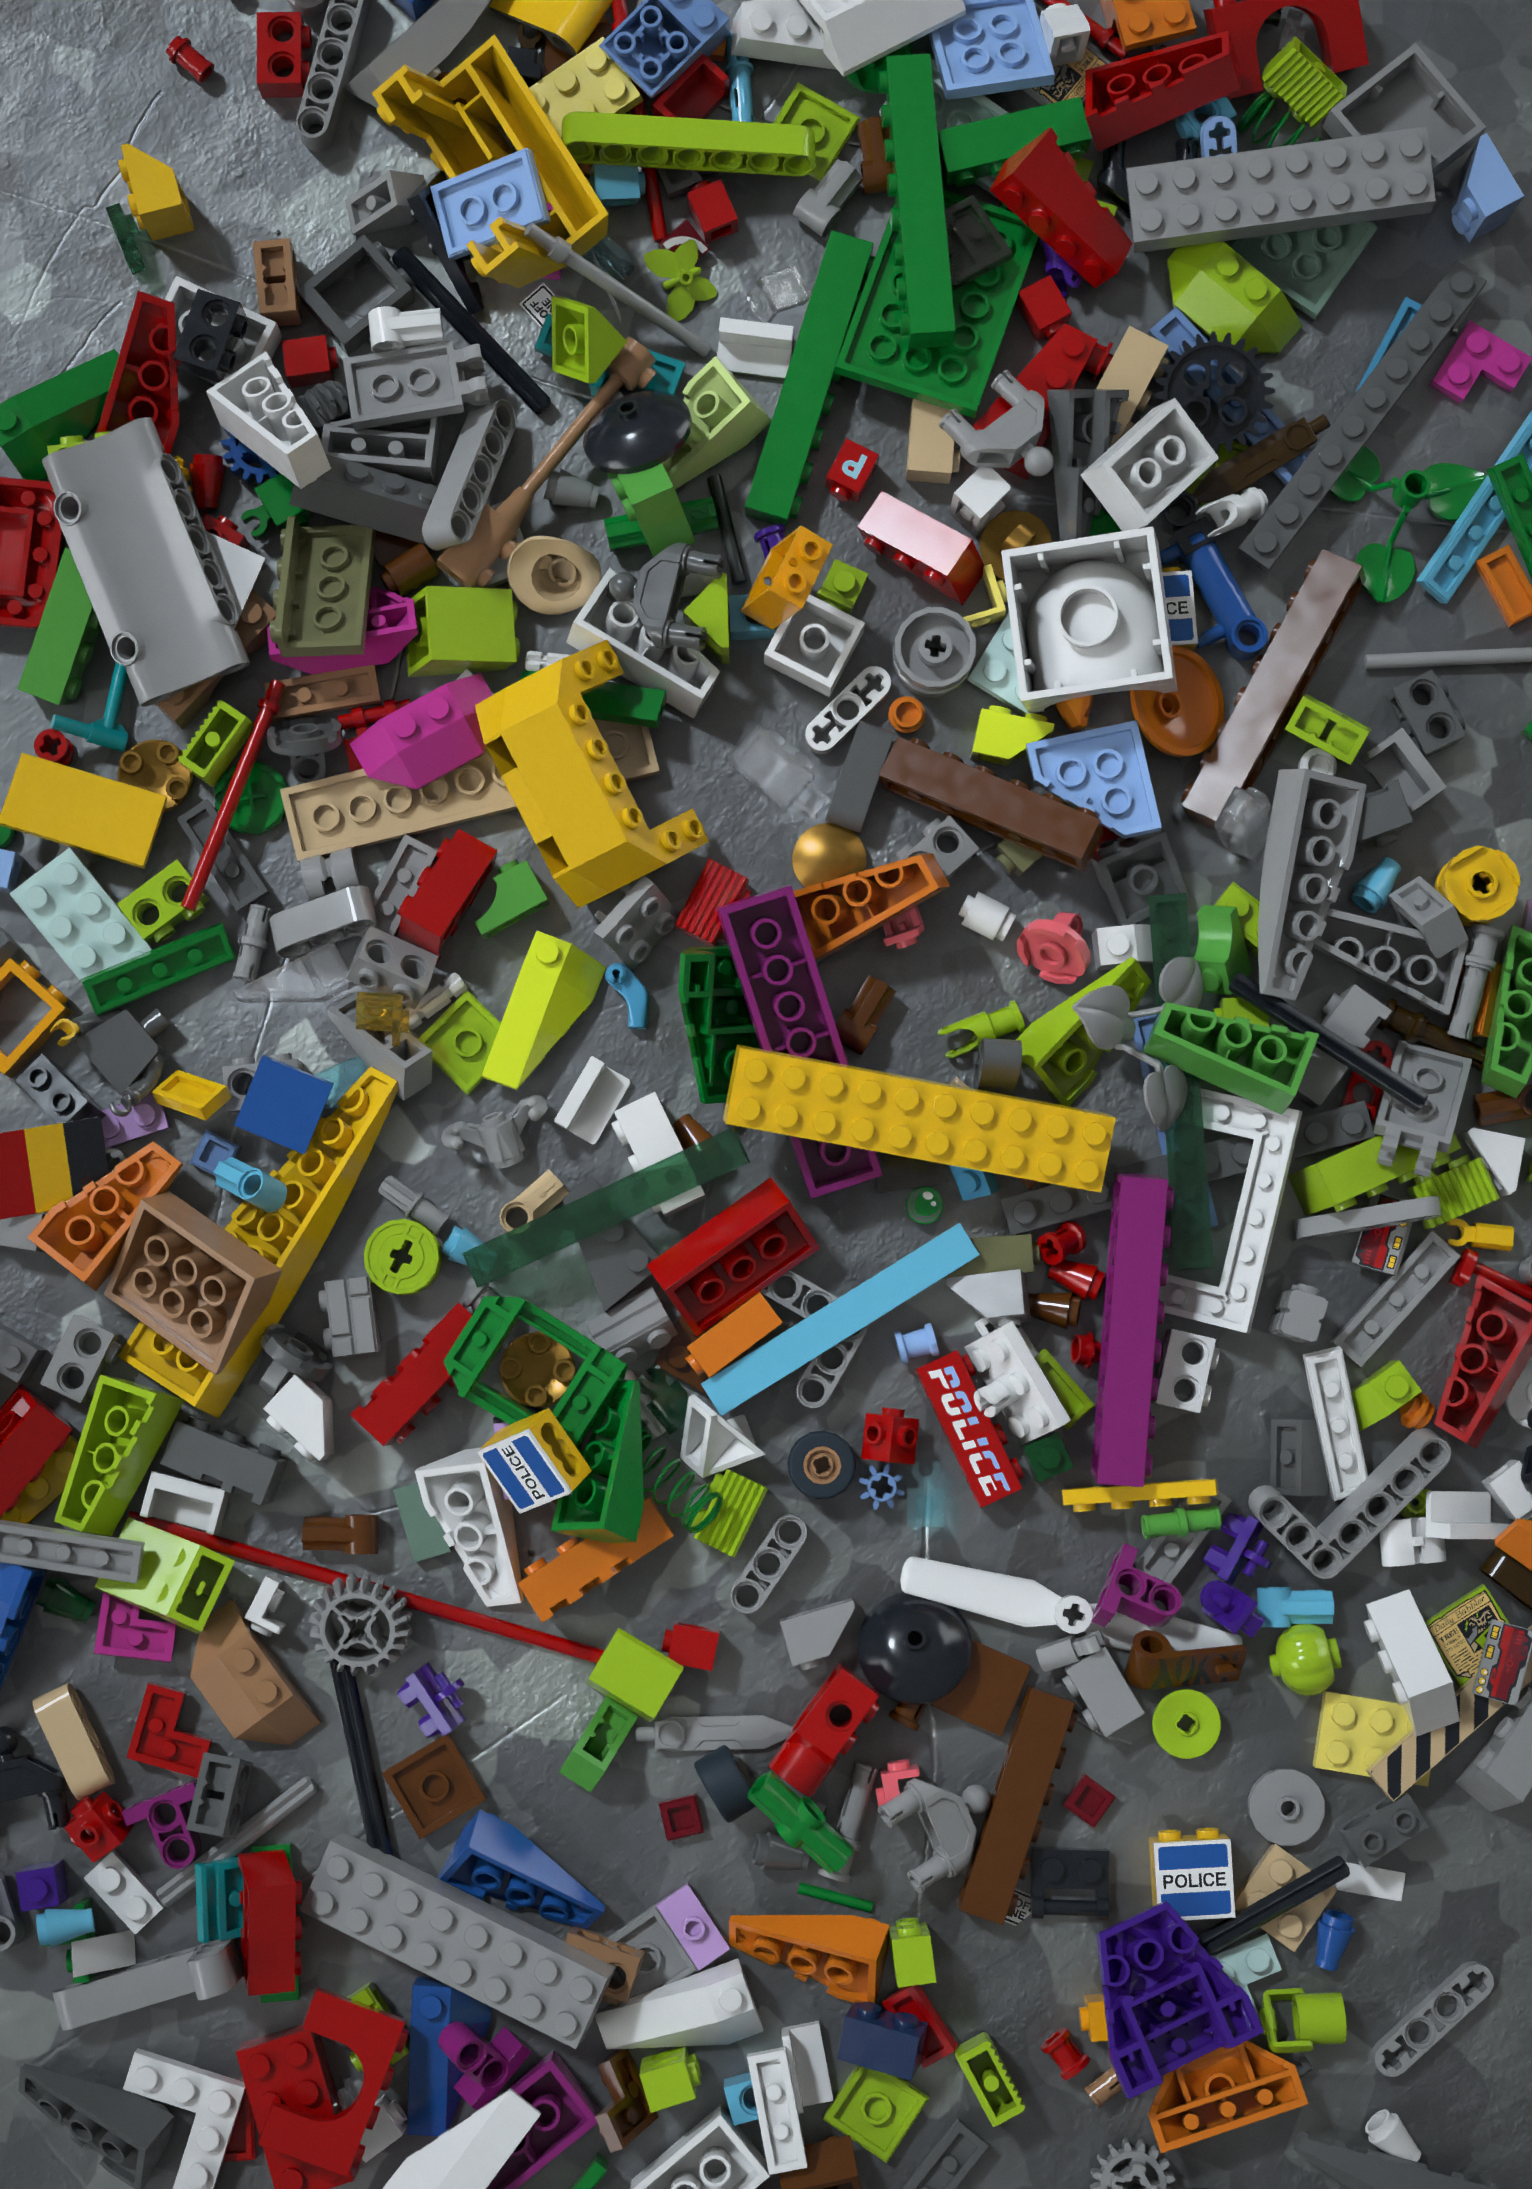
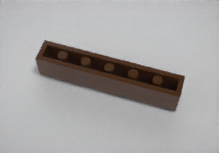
[878,736,1104,872]
[956,1685,1078,1925]

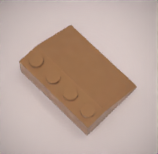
[104,1191,282,1375]

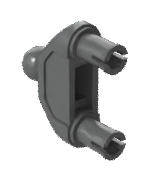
[609,542,725,651]

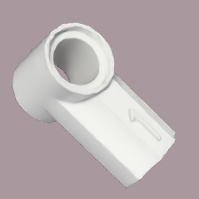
[368,306,444,353]

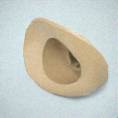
[507,536,602,615]

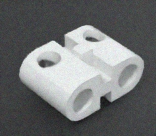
[1379,1517,1447,1567]

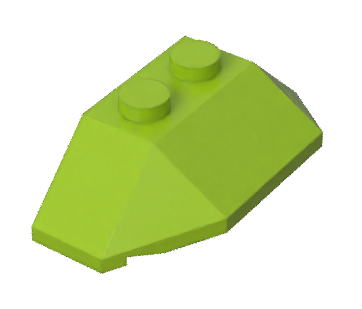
[1167,241,1303,355]

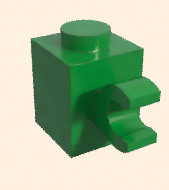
[241,473,313,540]

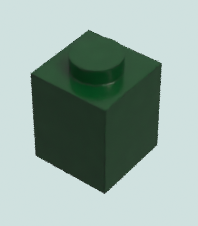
[1020,1431,1074,1482]

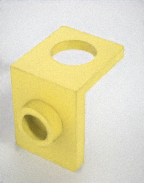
[963,564,1008,630]

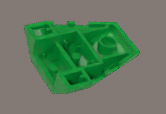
[678,946,761,1104]

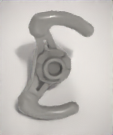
[441,1094,548,1168]

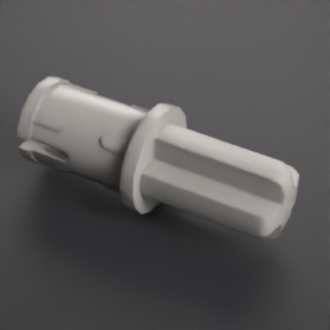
[378,1175,450,1235]

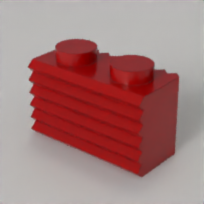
[675,859,752,947]

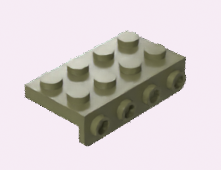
[269,516,376,657]

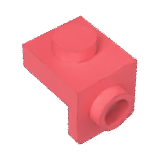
[883,906,926,949]
[875,1759,920,1807]

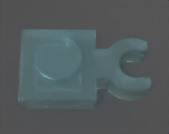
[906,1461,945,1527]

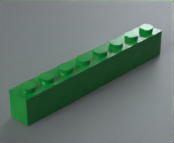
[878,54,956,349]
[745,230,875,529]

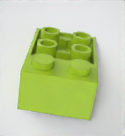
[94,1517,235,1635]

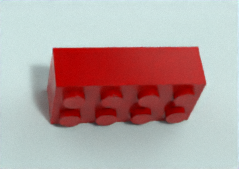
[236,2024,360,2189]

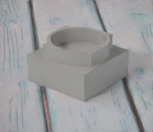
[1323,43,1486,178]

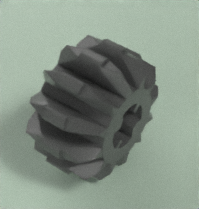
[296,380,351,439]

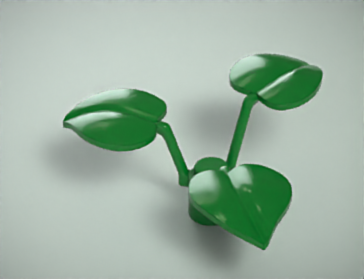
[1330,446,1487,604]

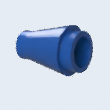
[1315,1909,1356,1971]

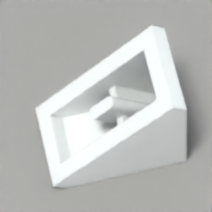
[1459,1128,1526,1197]

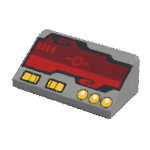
[1352,1193,1413,1276]
[1472,1619,1532,1706]

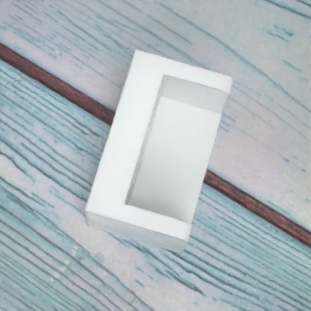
[949,467,1011,538]
[140,1470,230,1535]

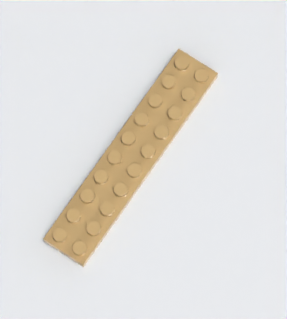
[280,719,660,863]

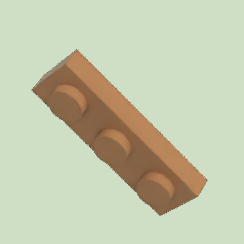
[264,665,382,722]

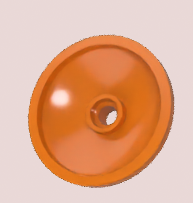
[1130,646,1224,757]

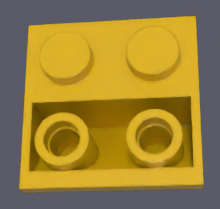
[118,143,195,241]

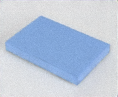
[430,148,551,260]

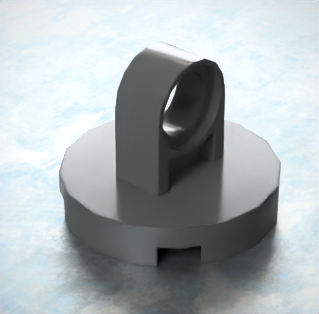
[267,715,343,784]
[259,1323,332,1398]

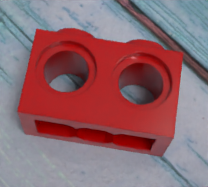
[257,12,312,98]

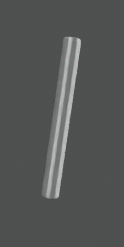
[156,1776,318,1907]

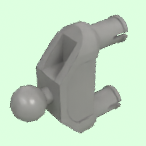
[939,370,1053,477]
[878,1778,992,1894]

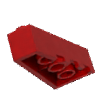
[1085,30,1241,152]
[972,323,1098,480]
[1434,1275,1532,1449]
[350,1302,473,1446]

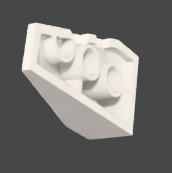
[415,1447,524,1607]
[595,1958,764,2050]
[382,2088,541,2189]

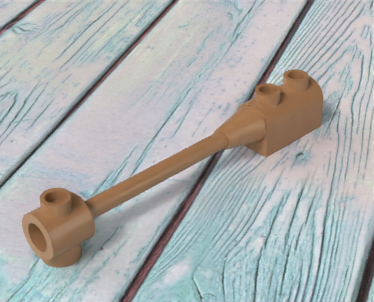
[436,337,657,588]

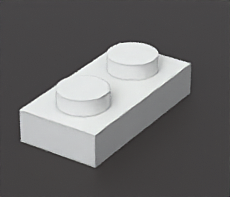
[84,1849,165,1935]

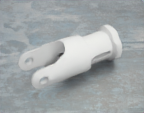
[1195,487,1268,537]

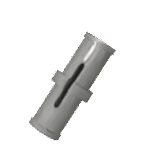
[233,904,273,983]

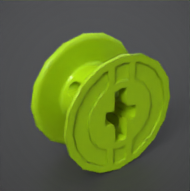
[363,1219,443,1295]

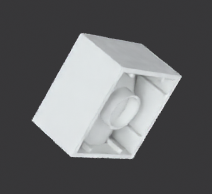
[1001,526,1178,713]

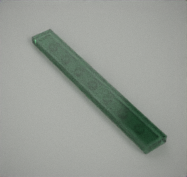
[462,1127,750,1288]

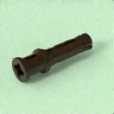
[1376,998,1486,1072]

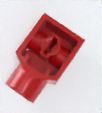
[768,1661,880,1798]

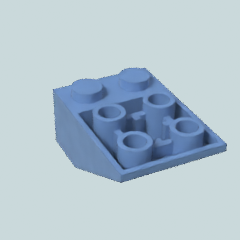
[599,0,731,99]

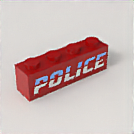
[915,1350,1025,1508]

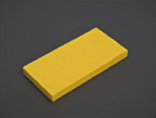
[0,753,168,869]

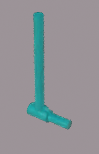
[50,647,135,752]

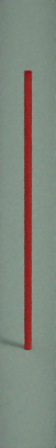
[126,1510,605,1664]

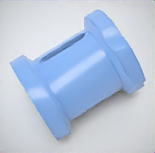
[894,1323,939,1365]

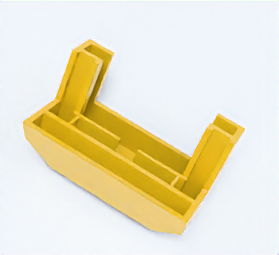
[372,34,609,288]
[475,640,710,908]

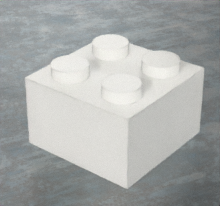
[764,594,865,697]

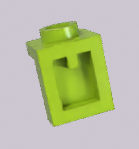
[816,559,868,615]

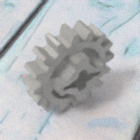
[1090,2138,1175,2189]

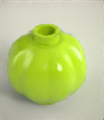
[1268,1624,1342,1696]

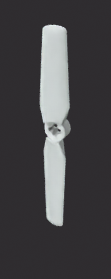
[900,1556,1243,1651]

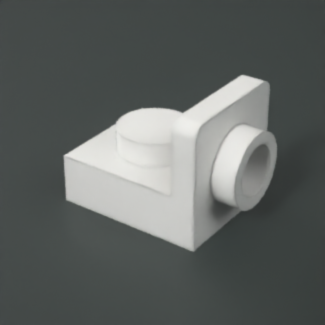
[245,1574,286,1637]

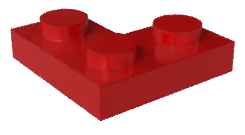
[126,1682,213,1778]

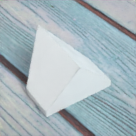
[680,1394,766,1478]

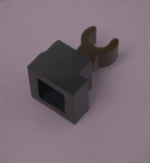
[507,24,543,87]

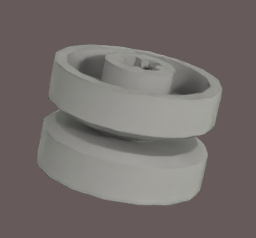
[893,607,976,698]

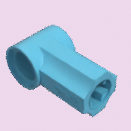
[213,1156,287,1213]
[1257,1587,1334,1627]

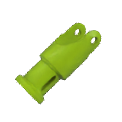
[937,1000,1026,1058]

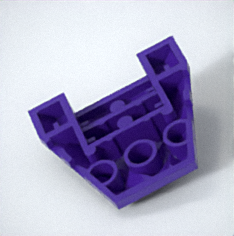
[1097,1901,1264,2099]

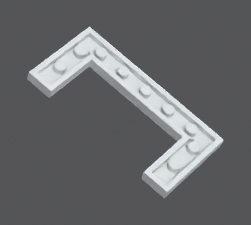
[1159,1086,1302,1334]
[123,2048,246,2189]

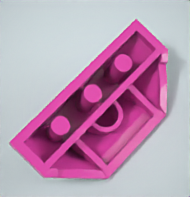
[267,587,418,675]
[350,673,493,790]

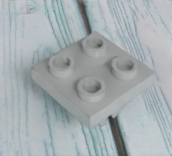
[594,875,680,971]

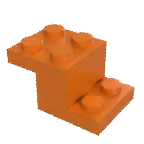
[1099,0,1197,52]

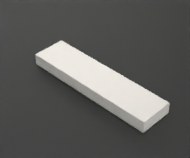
[1303,1346,1368,1501]

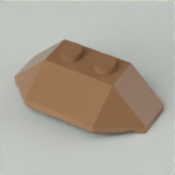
[190,1598,322,1745]

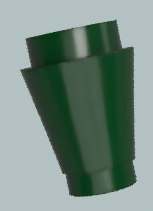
[35,1576,96,1624]

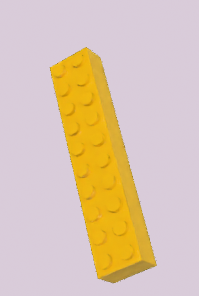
[723,1045,1116,1193]

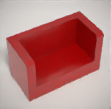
[652,54,730,119]

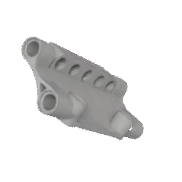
[42,417,250,707]

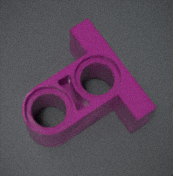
[1091,1543,1182,1628]
[121,1779,202,1869]
[438,2021,531,2111]

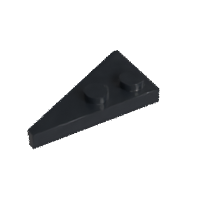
[407,170,484,315]

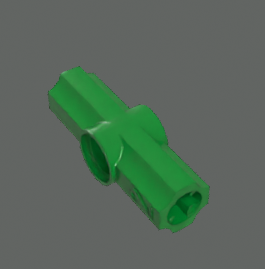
[604,497,719,552]
[748,1771,853,1874]

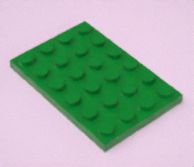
[834,190,1039,418]

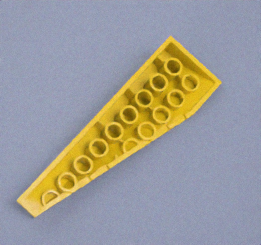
[118,1066,398,1419]

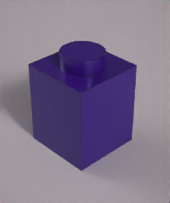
[15,1859,69,1912]

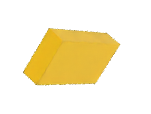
[151,1069,232,1121]

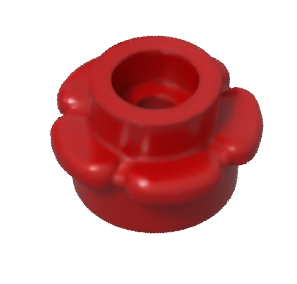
[1070,1332,1101,1369]

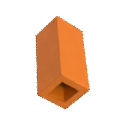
[685,1292,783,1378]

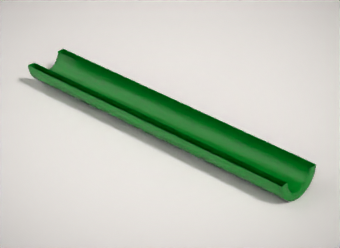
[797,1882,873,1913]

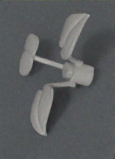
[1072,957,1203,1132]

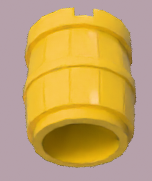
[1433,845,1520,927]

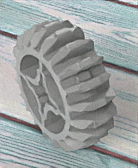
[309,1573,413,1676]

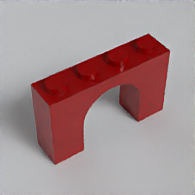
[1203,0,1369,99]
[258,1987,409,2177]

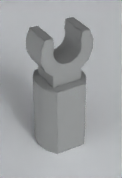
[1036,1629,1106,1672]

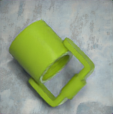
[1259,1988,1347,2053]

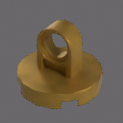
[979,510,1052,583]

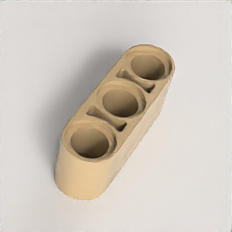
[32,1683,115,1800]

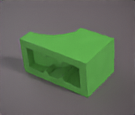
[475,860,550,940]
[1194,905,1252,995]
[559,1696,638,1793]

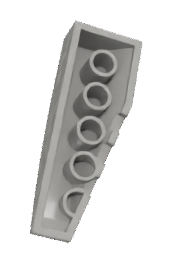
[344,0,490,107]
[1258,769,1367,1001]

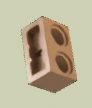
[253,238,302,327]
[565,1926,646,2005]

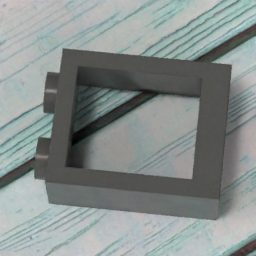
[296,234,415,356]

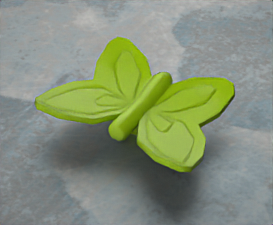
[644,239,717,322]

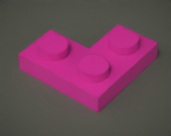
[1429,320,1532,404]
[94,1592,176,1663]

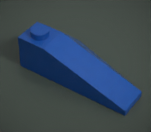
[0,1562,48,1691]
[438,1810,605,1930]
[407,1977,492,2136]

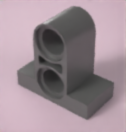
[972,1038,1022,1096]

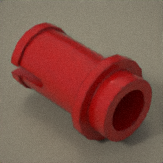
[166,36,214,83]

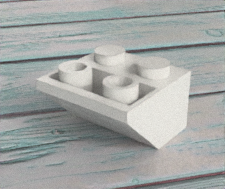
[263,1374,334,1461]

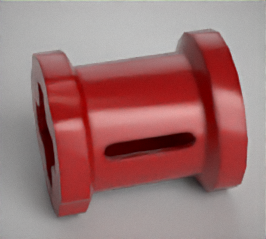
[34,729,75,766]
[1036,1221,1087,1266]
[1040,2027,1091,2080]

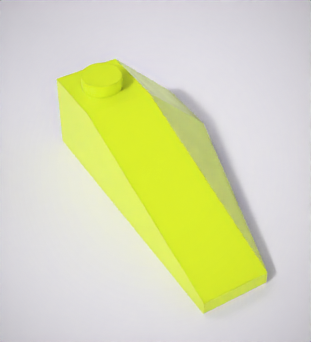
[481,931,606,1090]

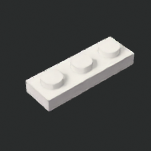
[747,2047,808,2175]

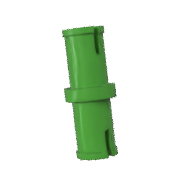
[1141,1505,1221,1540]

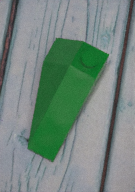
[0,349,119,481]
[551,1380,644,1543]

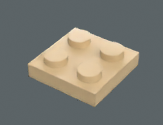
[1234,1842,1338,1952]

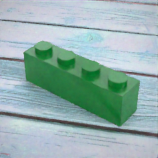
[937,97,1091,187]

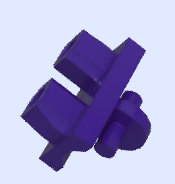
[1203,1513,1272,1585]
[1200,1580,1265,1638]
[397,1663,466,1738]

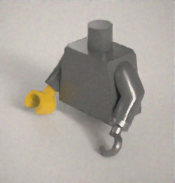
[50,1008,172,1117]

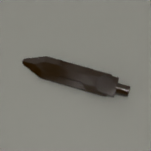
[1192,414,1331,503]

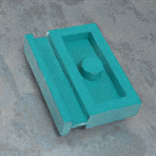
[195,1857,243,1944]

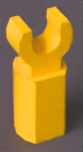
[1445,1218,1514,1252]

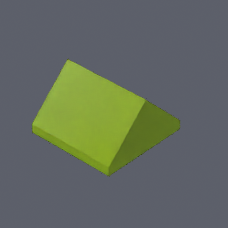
[551,295,627,384]
[683,573,730,664]
[585,1628,684,1722]

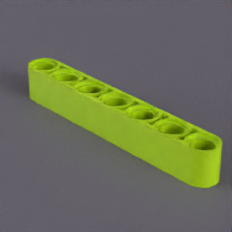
[562,111,816,176]

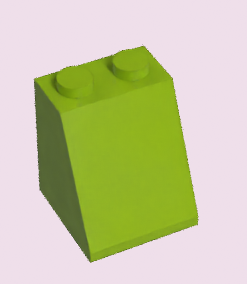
[406,586,520,677]

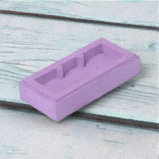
[656,1882,731,1971]

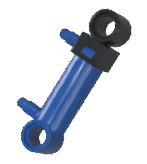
[1157,491,1268,661]

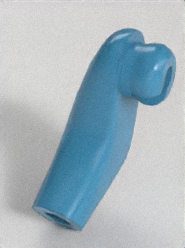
[605,963,650,1030]

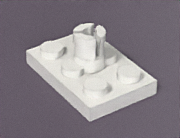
[964,1321,1071,1445]

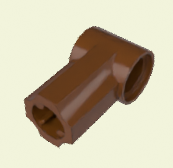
[858,116,893,195]
[836,975,896,1056]
[1473,1084,1532,1127]
[302,1514,379,1554]

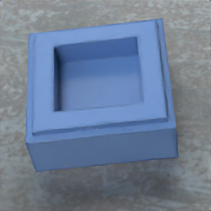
[189,1129,242,1176]

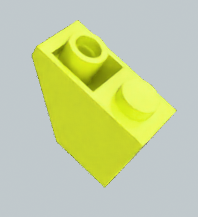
[970,705,1055,766]

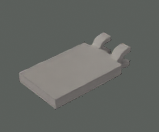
[343,340,490,430]
[1373,1040,1472,1177]

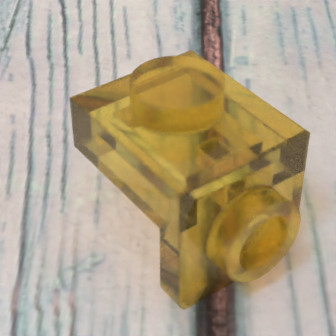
[356,991,410,1047]

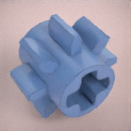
[858,1463,905,1510]

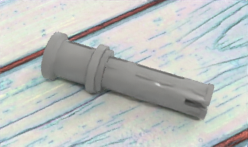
[1447,924,1504,1040]
[818,1762,878,1883]

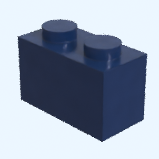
[837,2001,928,2081]

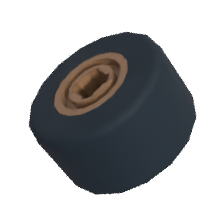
[787,1430,856,1500]
[694,1745,757,1823]

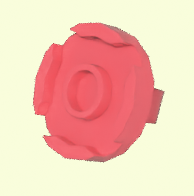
[1017,911,1091,984]

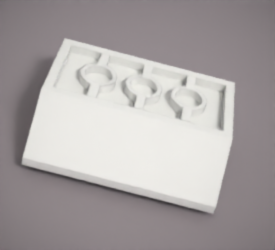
[799,0,966,77]

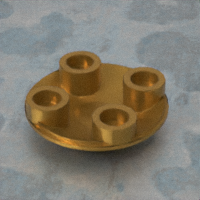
[117,740,193,813]
[792,823,866,887]
[500,1331,575,1408]

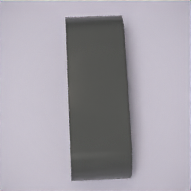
[825,720,895,833]

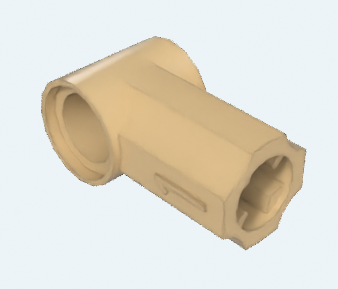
[500,1169,570,1237]

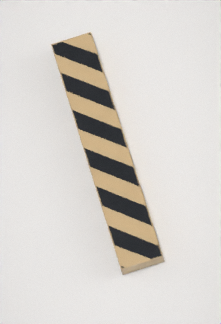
[1366,1625,1532,1802]

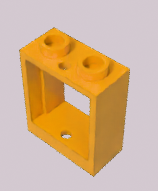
[740,526,833,630]
[0,958,73,1078]

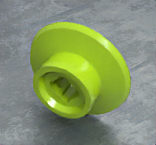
[1152,1689,1221,1759]

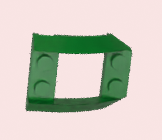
[443,1296,628,1449]

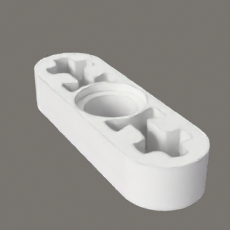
[805,666,891,754]

